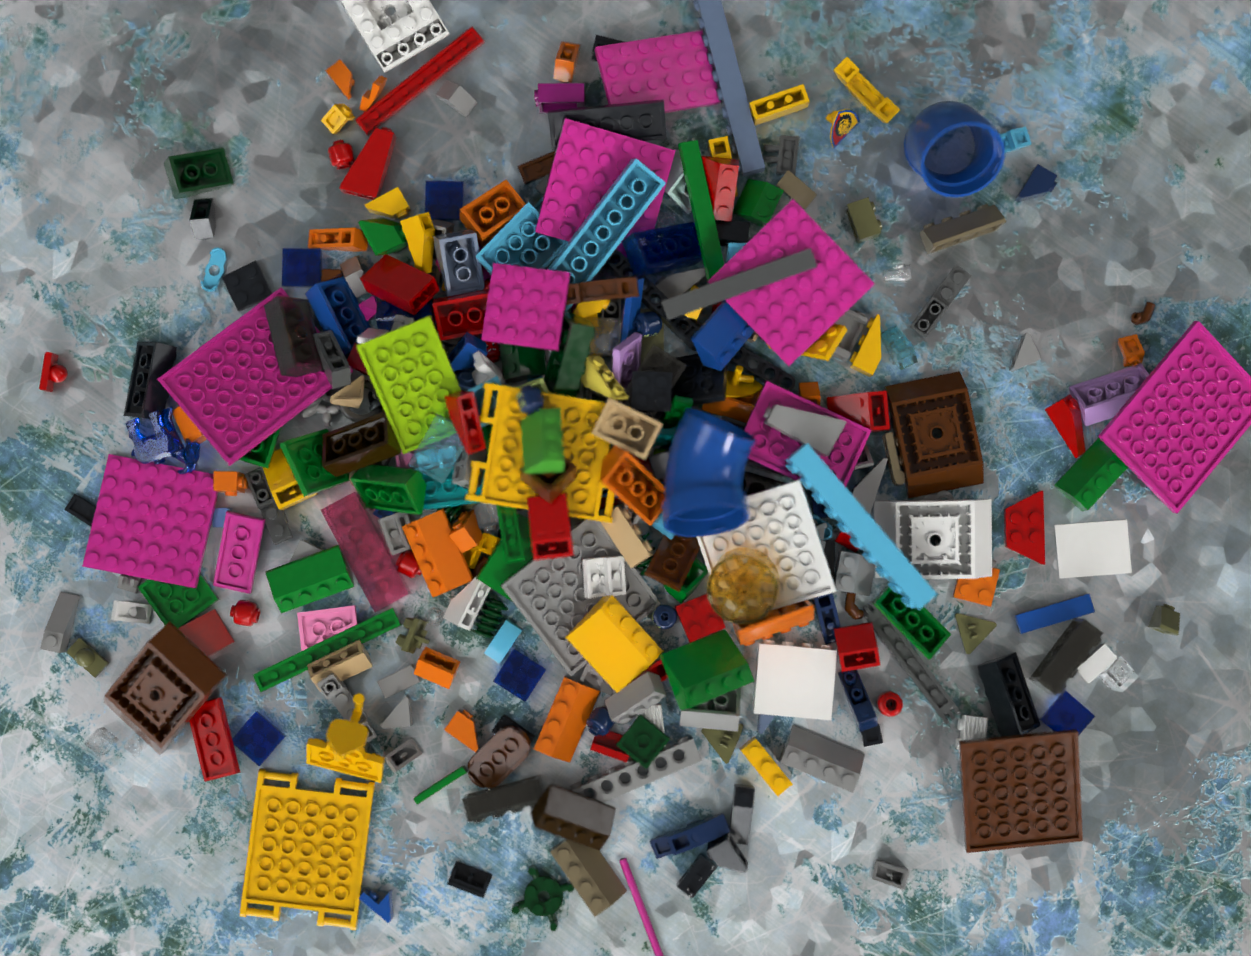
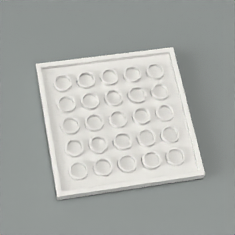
[697,480,837,623]

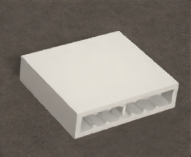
[753,640,837,720]

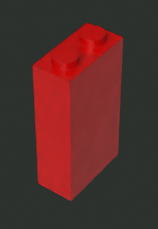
[360,254,440,315]

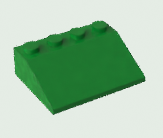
[476,513,534,602]
[660,629,754,710]

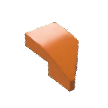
[325,59,355,100]
[359,75,387,111]

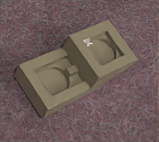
[776,170,817,210]

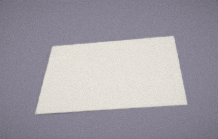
[1055,520,1132,578]

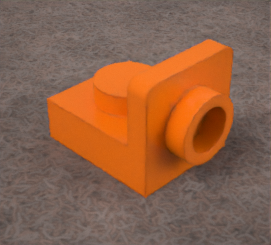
[1117,334,1145,367]

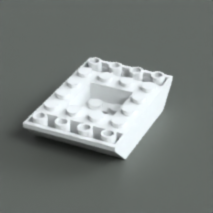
[340,0,450,73]
[874,499,992,579]

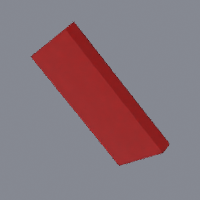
[189,697,240,782]

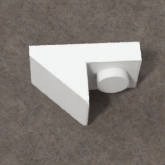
[472,350,506,386]
[111,600,152,624]

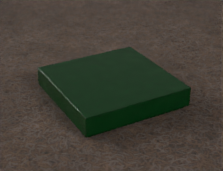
[616,714,671,770]

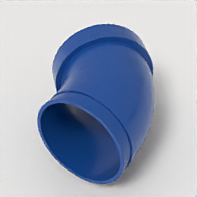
[904,101,1005,197]
[662,408,756,537]

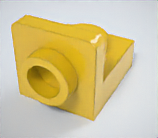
[321,104,355,134]

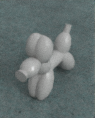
[301,402,341,427]

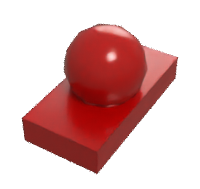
[39,352,68,393]

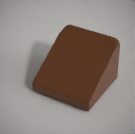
[321,269,344,282]

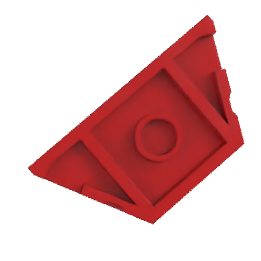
[1004,491,1045,565]

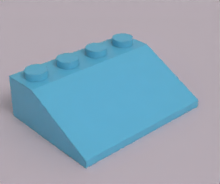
[475,202,568,275]

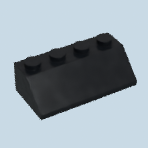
[123,342,177,422]
[977,652,1041,737]

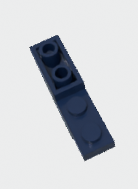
[650,812,730,859]

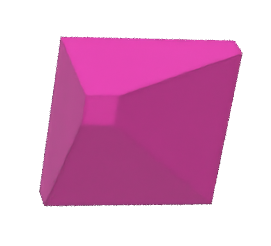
[359,296,383,321]

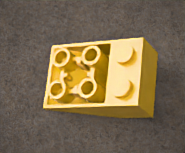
[262,449,318,510]

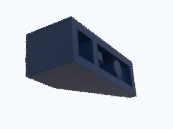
[811,593,841,645]

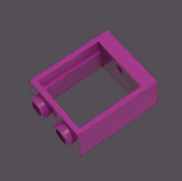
[534,83,585,113]

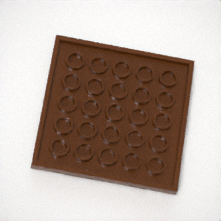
[959,729,1083,853]

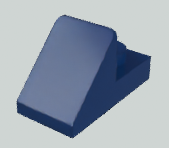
[359,889,394,923]

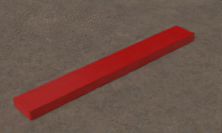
[355,27,484,136]

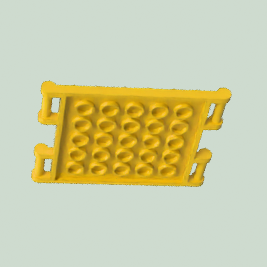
[465,383,631,523]
[240,768,375,930]

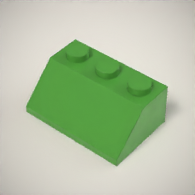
[521,408,564,474]

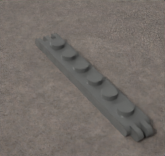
[863,601,961,725]

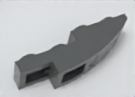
[910,265,972,338]
[245,467,293,545]

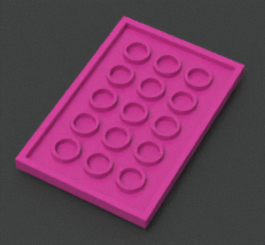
[594,30,721,113]
[744,381,872,487]

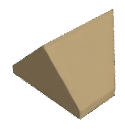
[330,375,365,409]

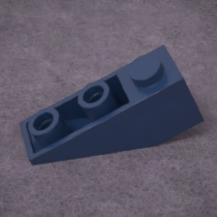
[838,670,878,732]

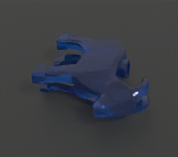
[126,406,200,474]

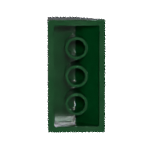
[544,311,595,398]
[499,343,547,383]

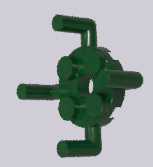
[511,865,574,931]

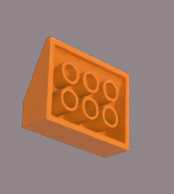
[732,600,814,646]

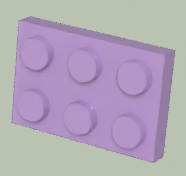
[612,332,642,393]

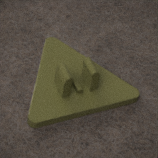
[955,613,997,654]
[701,724,744,764]

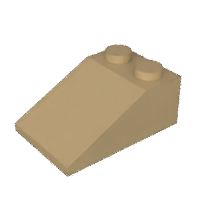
[592,398,663,461]

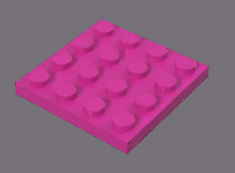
[481,263,571,351]

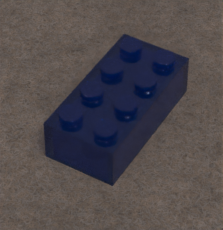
[622,222,703,277]

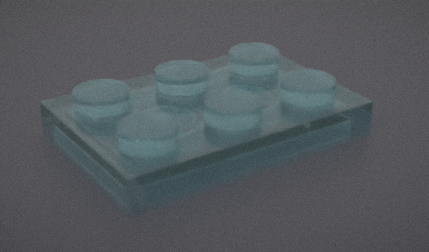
[408,414,464,483]

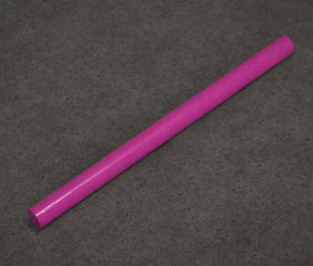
[619,858,664,956]

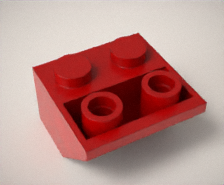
[834,622,880,672]

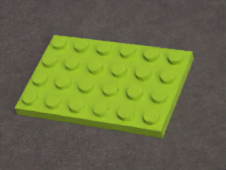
[357,316,462,454]

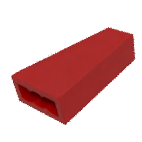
[339,127,397,200]

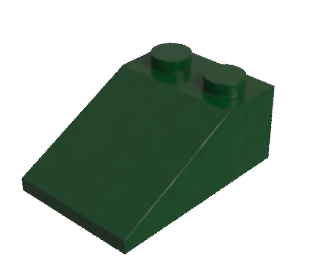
[164,147,234,200]

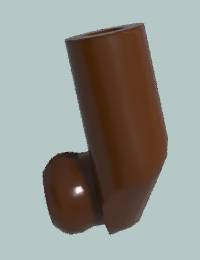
[1131,302,1156,325]
[471,556,488,578]
[844,592,864,620]

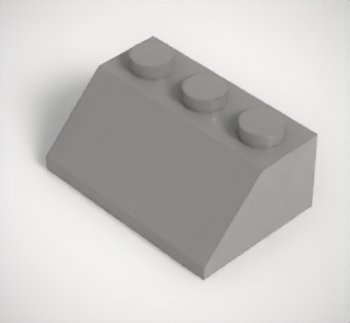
[680,687,741,731]

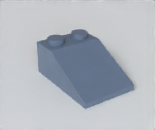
[433,229,485,296]

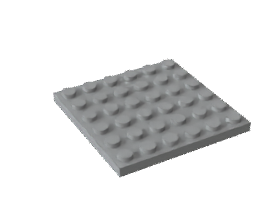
[500,519,661,676]

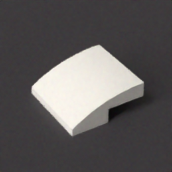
[583,556,626,598]

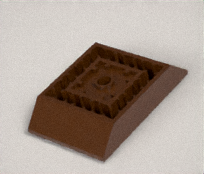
[884,371,984,499]
[104,622,227,755]

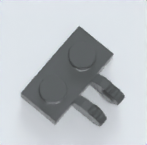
[763,135,799,175]

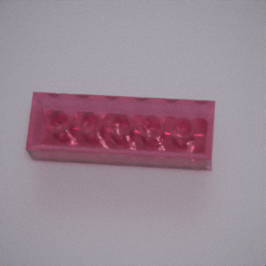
[321,492,412,612]

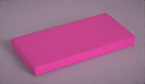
[213,511,265,594]

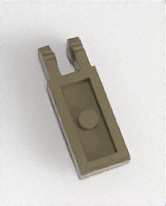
[882,432,906,486]

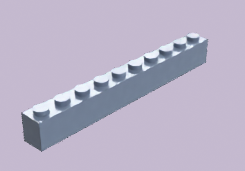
[693,0,765,177]

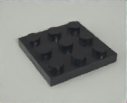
[671,354,728,406]

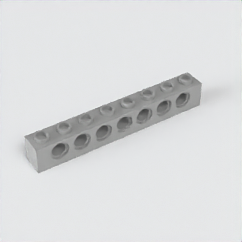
[570,736,702,803]

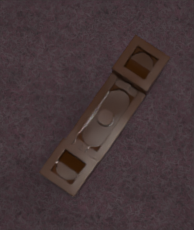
[566,277,639,305]

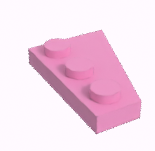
[297,605,358,651]

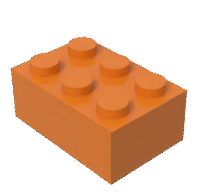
[460,180,526,248]

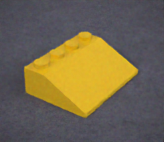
[565,595,663,693]

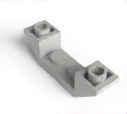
[316,673,377,744]

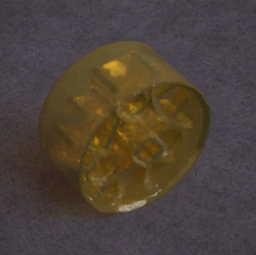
[706,548,780,625]

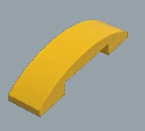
[833,56,900,124]

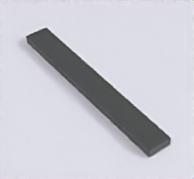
[661,248,817,320]

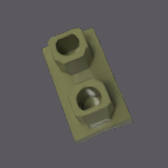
[396,617,430,654]

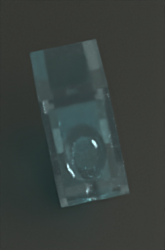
[881,326,918,370]

